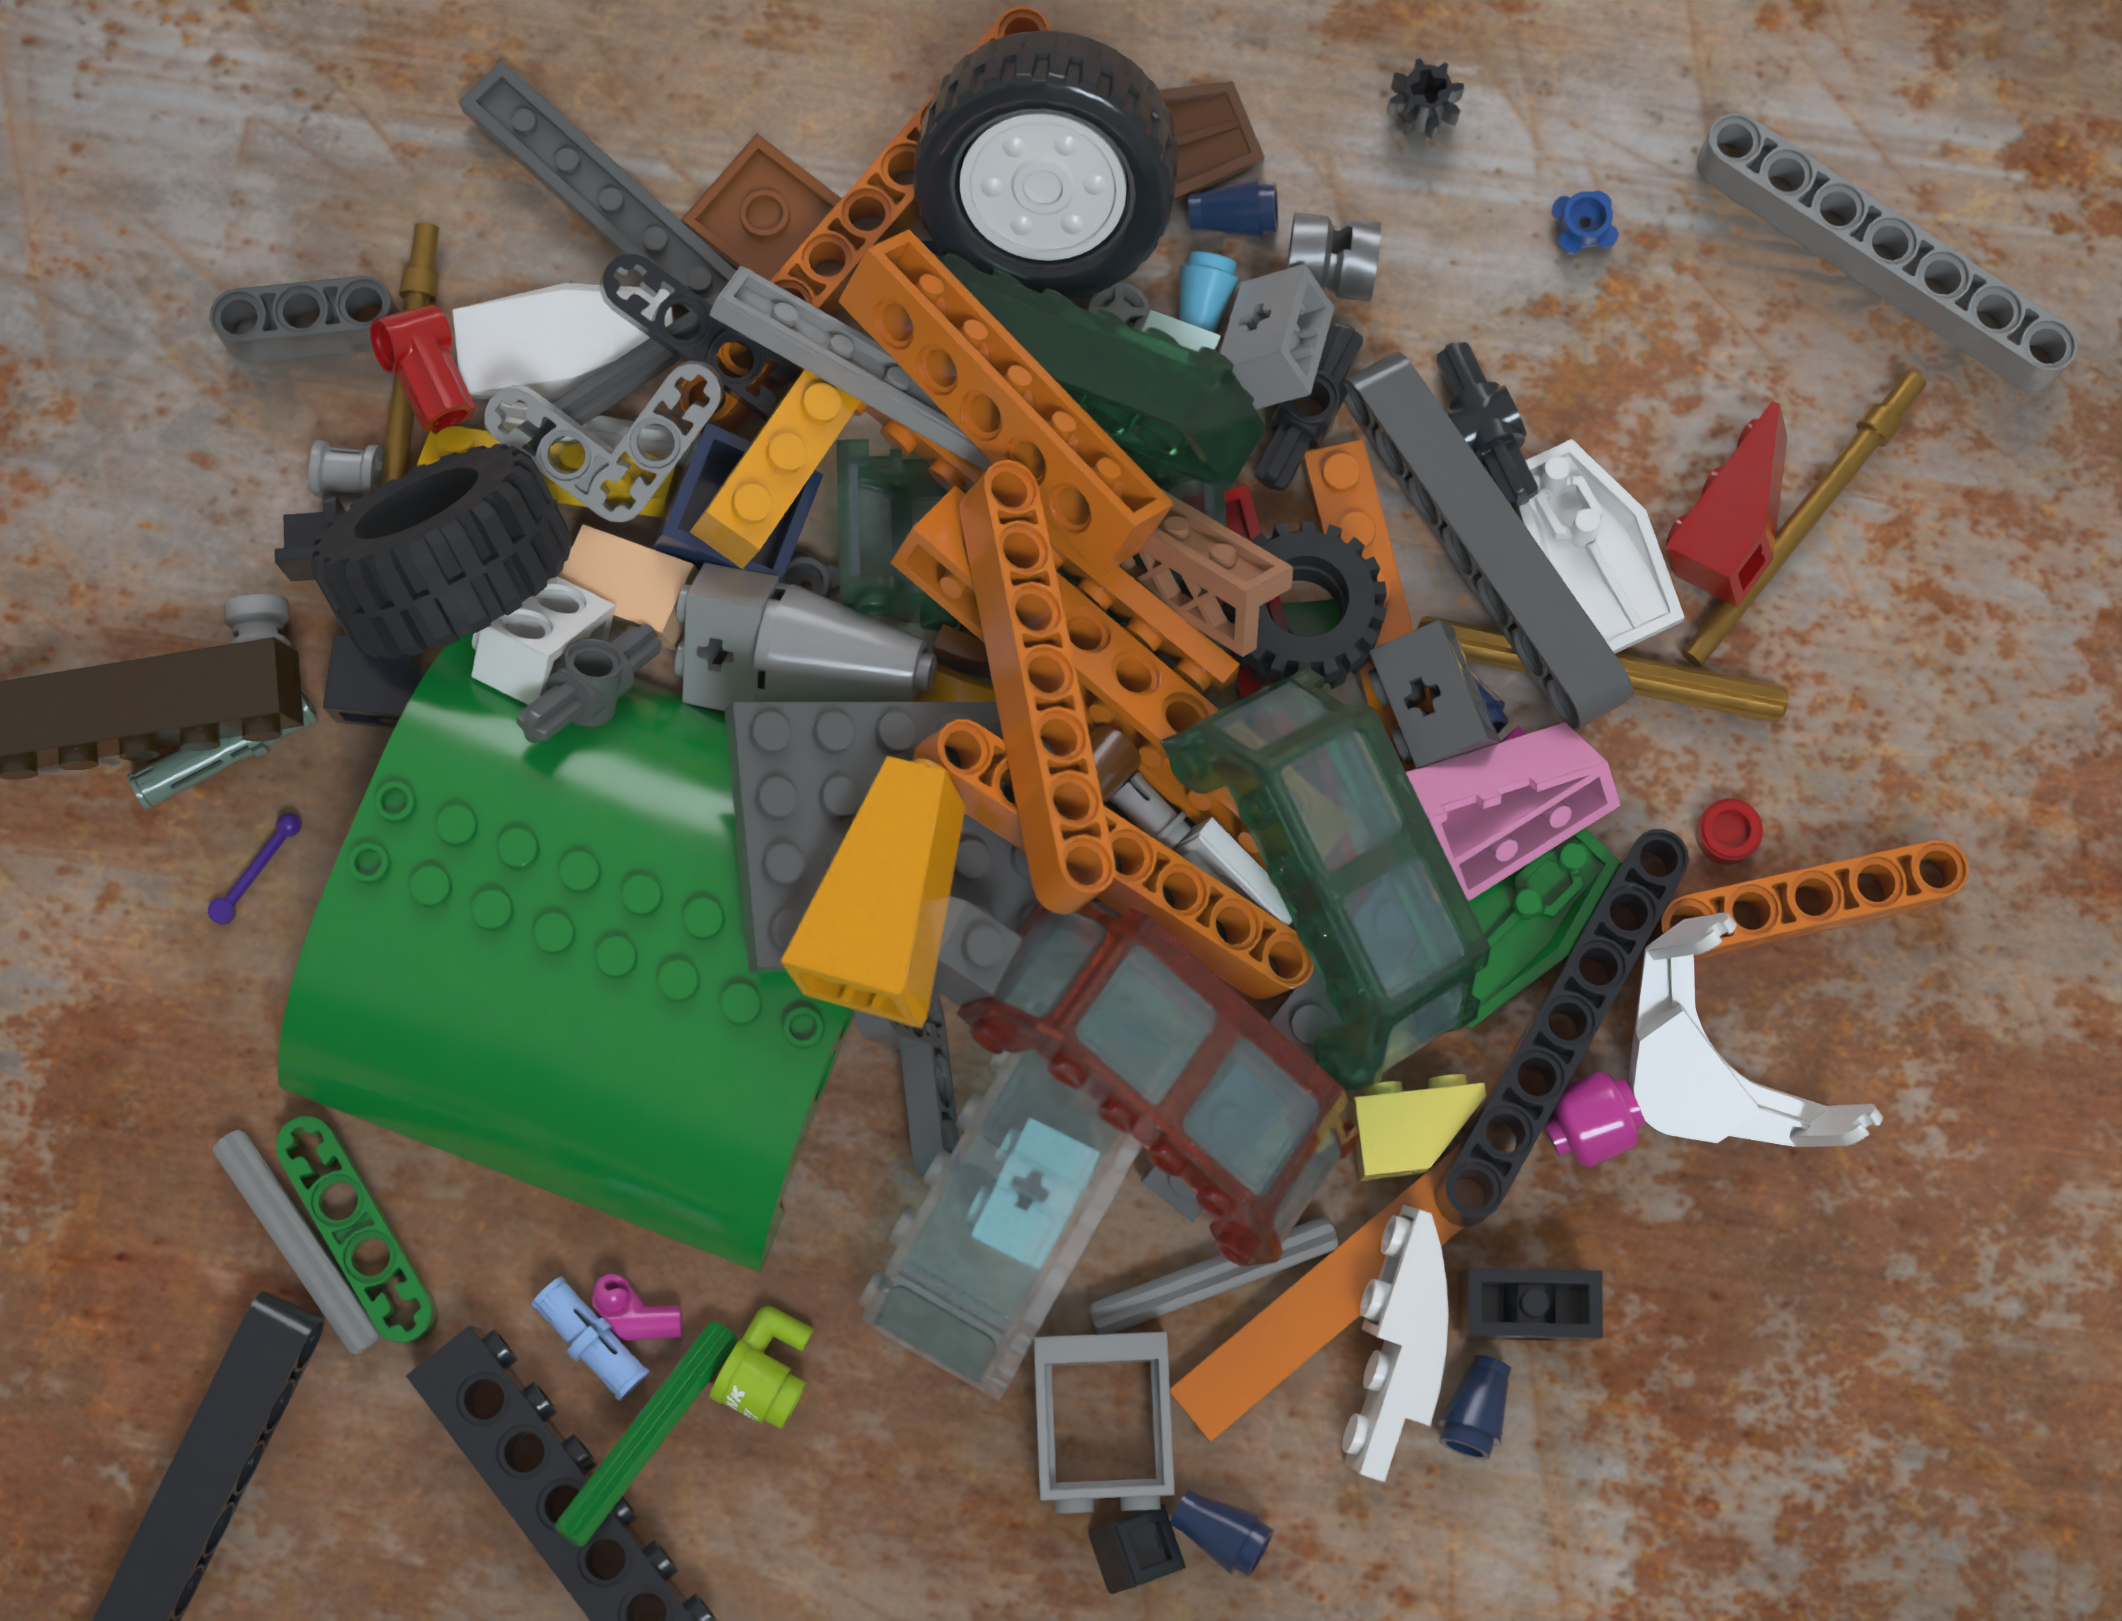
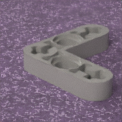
[485,360,724,522]

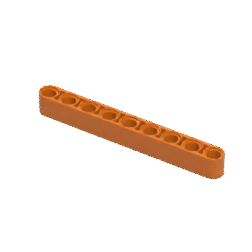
[679,6,1050,433]

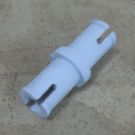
[530,1276,651,1402]

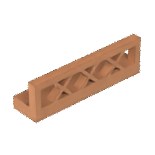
[1118,488,1293,657]

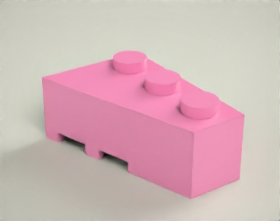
[1389,722,1621,906]

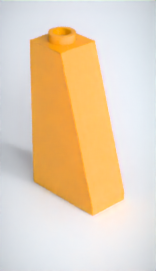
[781,756,966,1028]

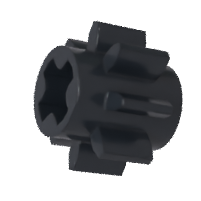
[1387,58,1464,140]

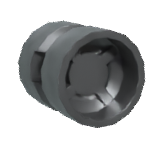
[1286,212,1381,302]

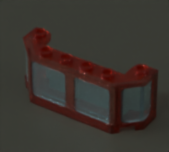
[956,899,1359,1266]

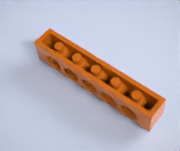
[838,229,1174,576]

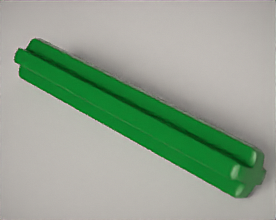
[555,1321,738,1547]

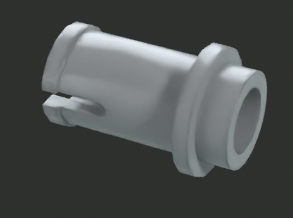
[1109,771,1192,849]

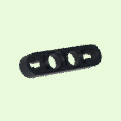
[600,254,802,421]

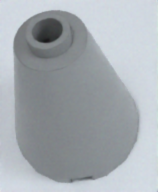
[753,583,937,702]

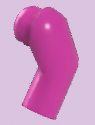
[592,1273,683,1340]

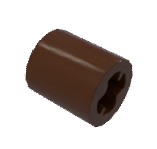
[1090,725,1141,806]

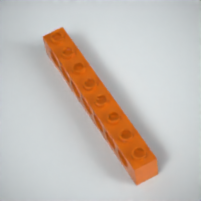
[890,485,1351,895]

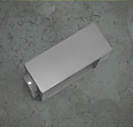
[1034,1332,1175,1514]

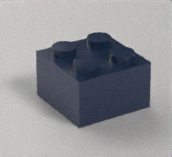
[650,422,824,583]

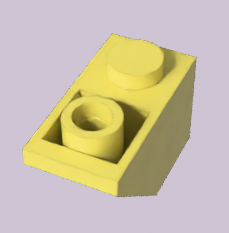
[1349,1074,1486,1182]

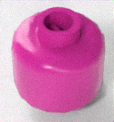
[1544,1072,1646,1167]

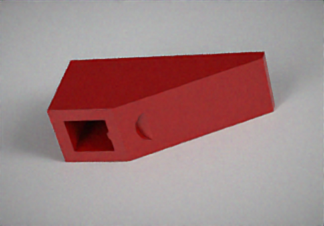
[1666,401,1787,608]

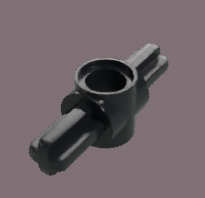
[1254,324,1363,491]
[1436,342,1538,506]

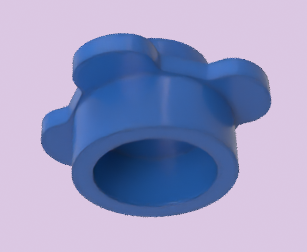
[1551,191,1618,255]

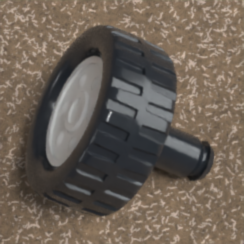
[913,30,1178,302]

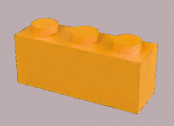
[690,369,861,569]

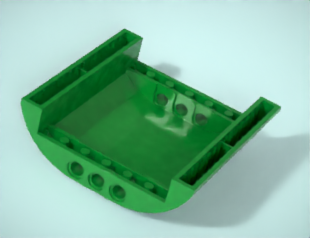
[278,631,855,1273]

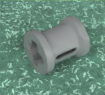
[308,440,384,497]

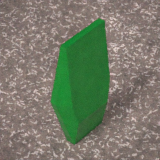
[1404,828,1620,1029]

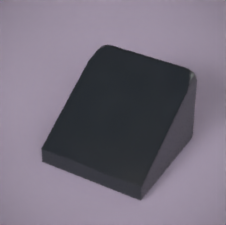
[1089,1504,1186,1594]

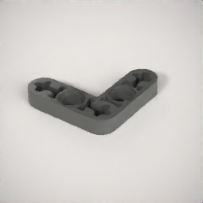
[854,990,961,1181]

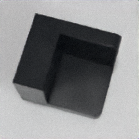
[274,497,347,582]

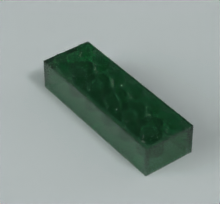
[934,252,1267,492]

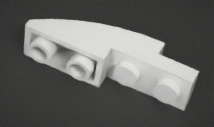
[1342,1204,1448,1482]

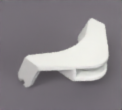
[1628,912,1883,1147]

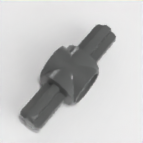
[517,624,662,743]

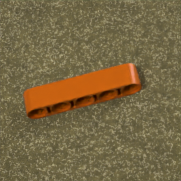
[1650,840,1969,960]

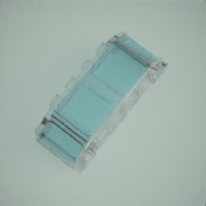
[858,978,1195,1403]

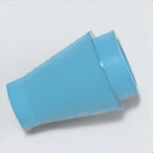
[1179,251,1240,333]

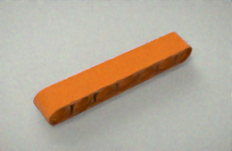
[960,460,1115,915]
[912,719,1315,1000]

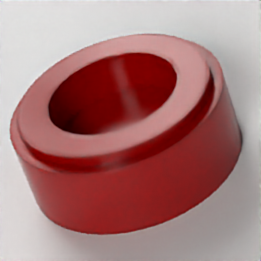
[1695,798,1763,865]

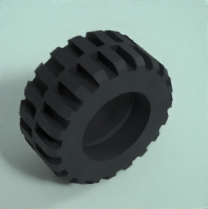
[310,444,571,659]

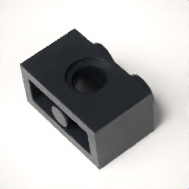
[1459,1268,1603,1342]

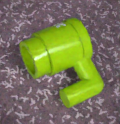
[709,1306,815,1430]

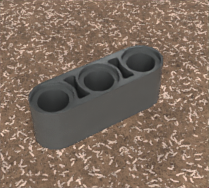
[209,276,400,363]

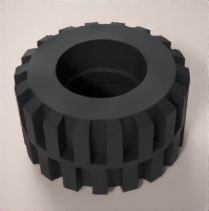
[1222,520,1387,695]

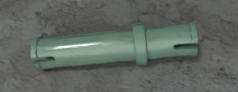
[127,687,319,810]

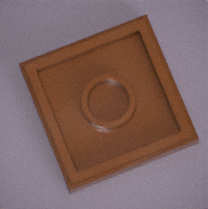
[680,133,842,281]

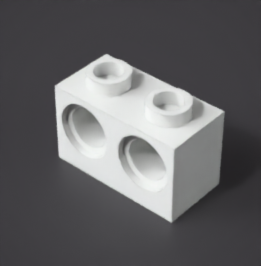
[471,576,615,705]

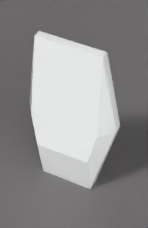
[453,283,678,402]
[1516,439,1685,654]

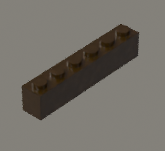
[0,637,304,780]

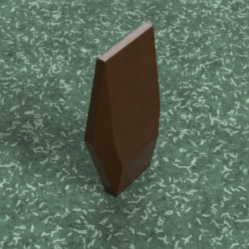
[1160,81,1265,203]

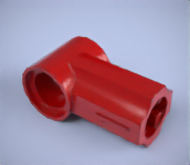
[370,304,476,434]

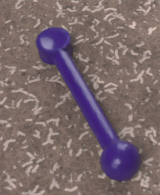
[208,812,302,925]

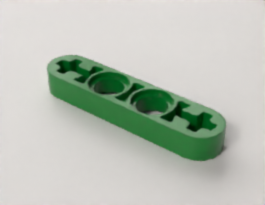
[276,1116,437,1344]

